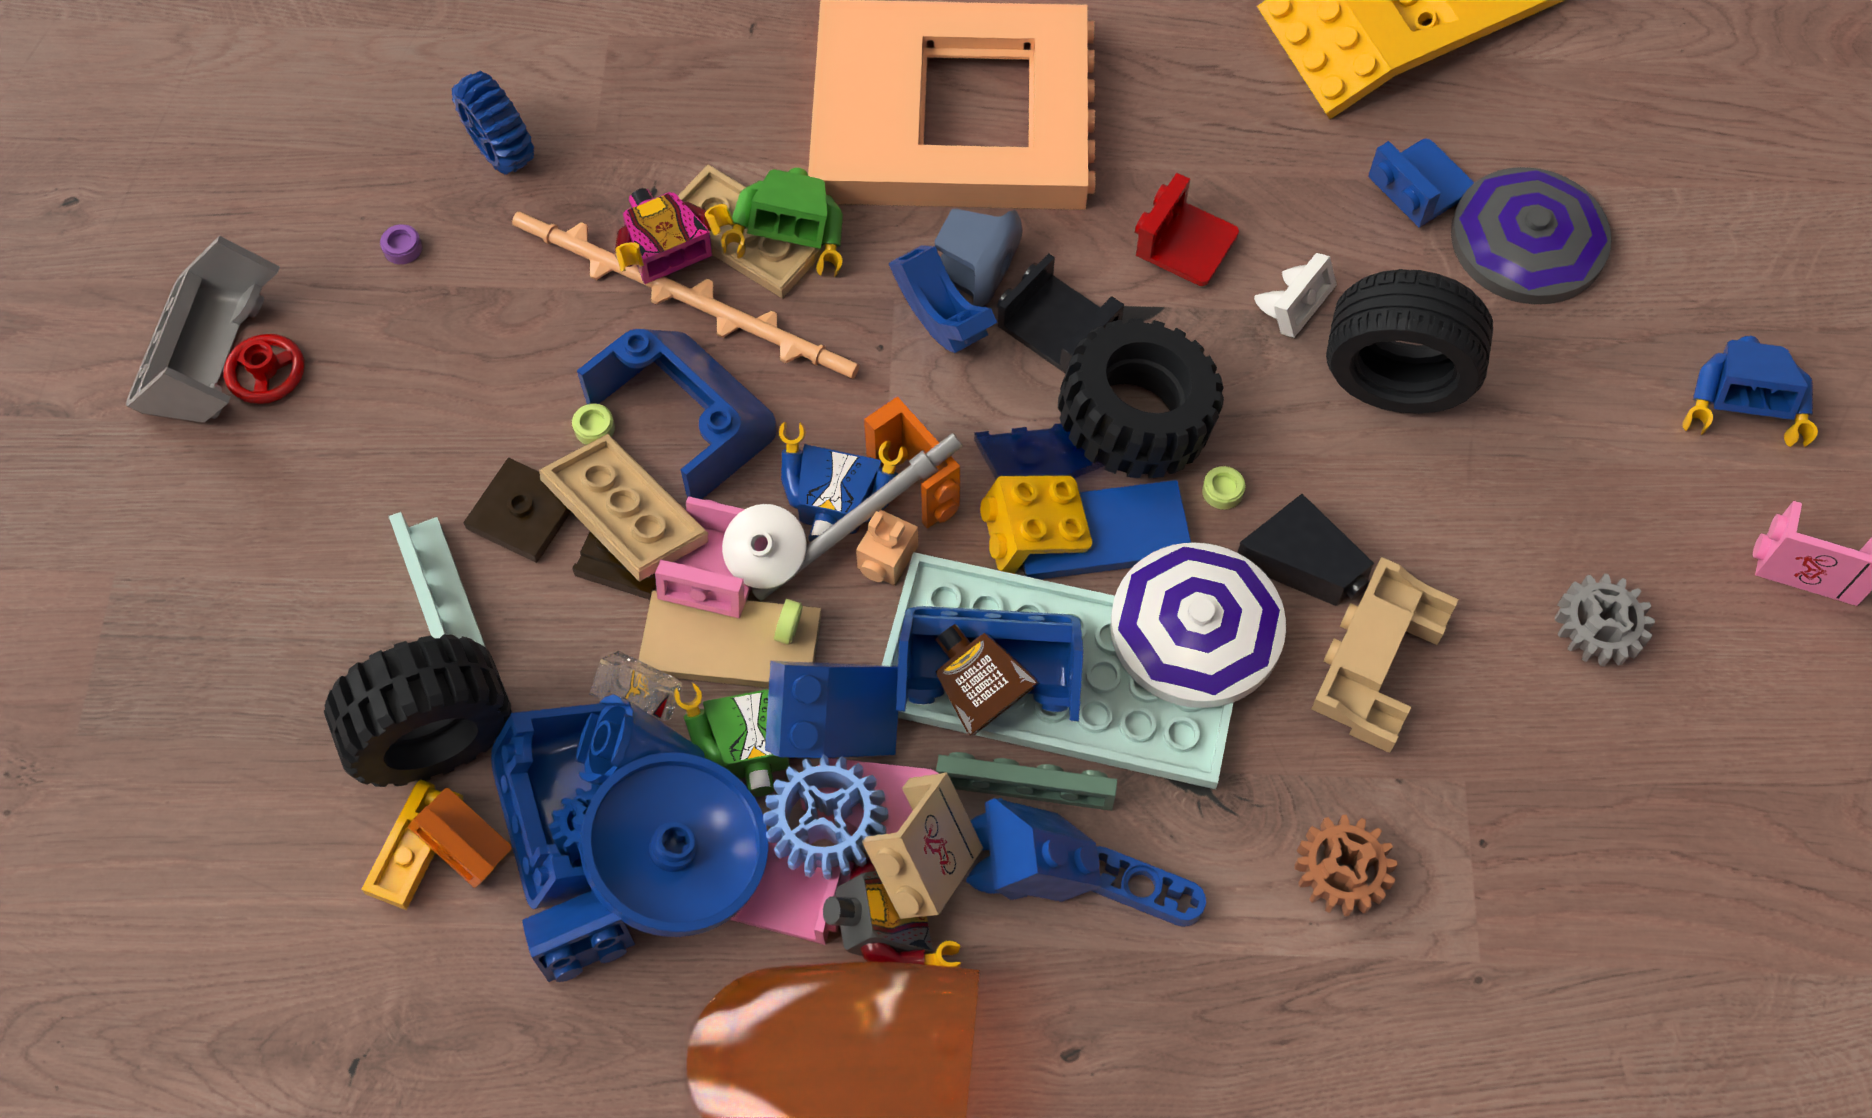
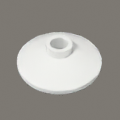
[722,504,807,589]

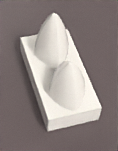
[1254,253,1337,338]

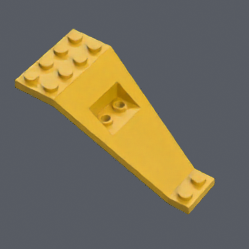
[1257,0,1565,119]

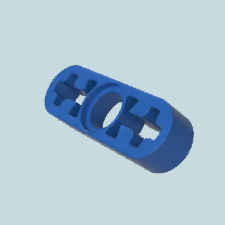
[1092,846,1206,927]

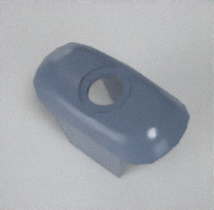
[935,209,1023,307]

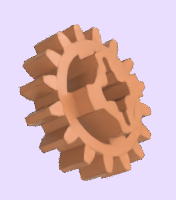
[1294,815,1397,916]

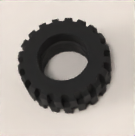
[1058,318,1224,479]
[324,635,512,787]

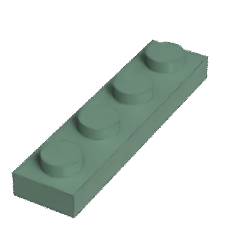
[936,752,1117,811]

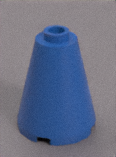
[577,694,705,785]

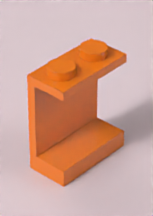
[864,396,960,529]

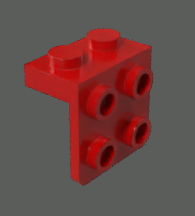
[1135,172,1239,286]

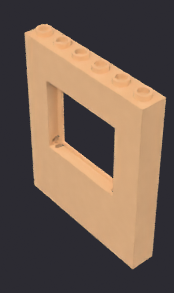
[808,0,1095,210]

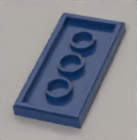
[1023,480,1191,580]

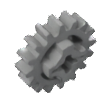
[1555,574,1655,667]

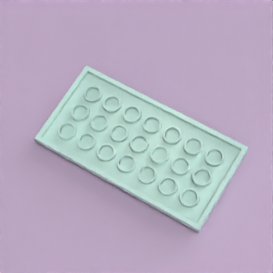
[882,552,1233,789]

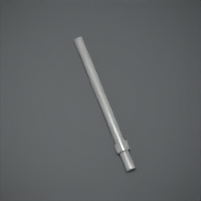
[751,433,963,601]

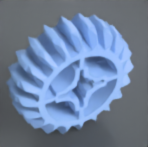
[763,754,888,880]

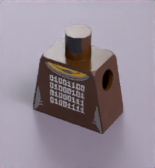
[935,624,1041,736]

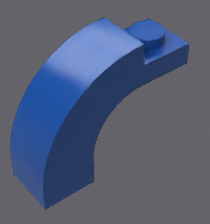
[888,245,997,353]

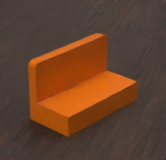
[408,788,512,888]

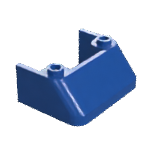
[577,329,777,499]
[896,606,1083,721]

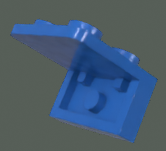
[1368,139,1474,228]

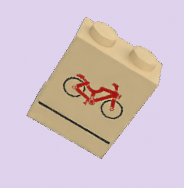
[862,773,983,919]

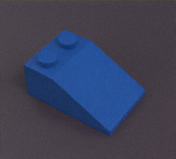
[765,661,898,758]

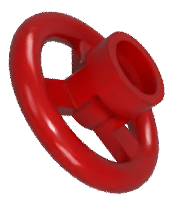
[223,334,305,404]

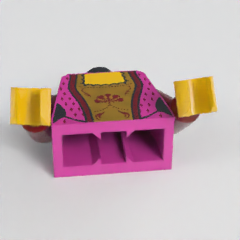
[614,188,734,284]

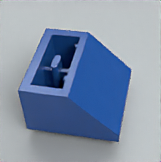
[522,890,635,982]

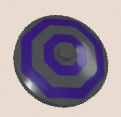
[1451,167,1611,304]

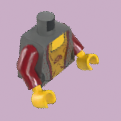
[823,857,961,977]

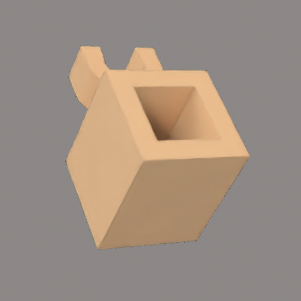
[856,510,918,586]

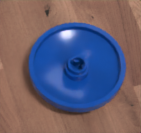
[580,752,768,937]

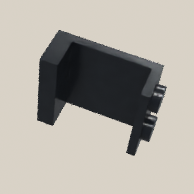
[997,253,1124,374]

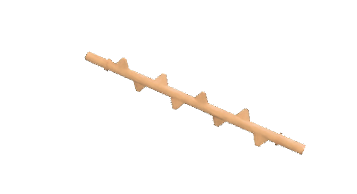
[512,211,860,379]

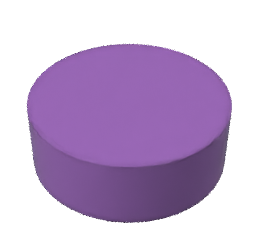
[380,224,422,264]

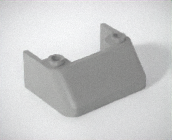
[126,236,280,423]

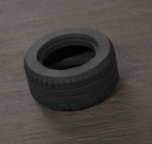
[1326,269,1494,414]

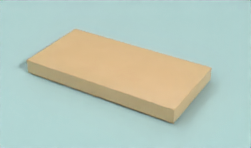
[678,165,825,299]
[539,434,708,582]
[637,590,822,688]

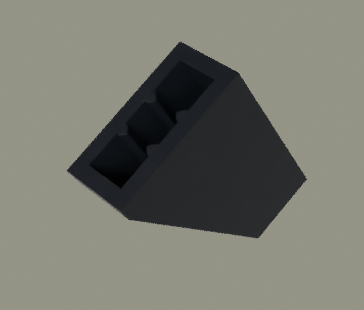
[1237,494,1374,606]

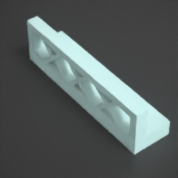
[389,512,486,648]

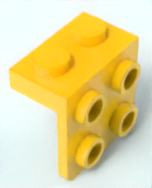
[980,476,1092,574]

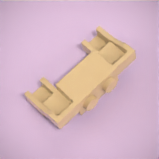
[1311,557,1459,753]

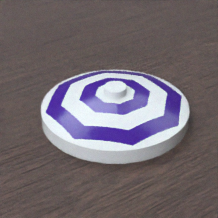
[1110,543,1286,708]

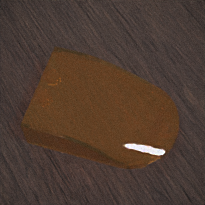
[687,962,980,1118]

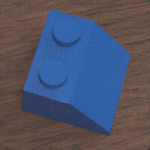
[988,798,1102,902]

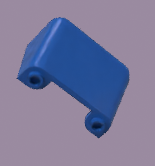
[491,703,606,909]

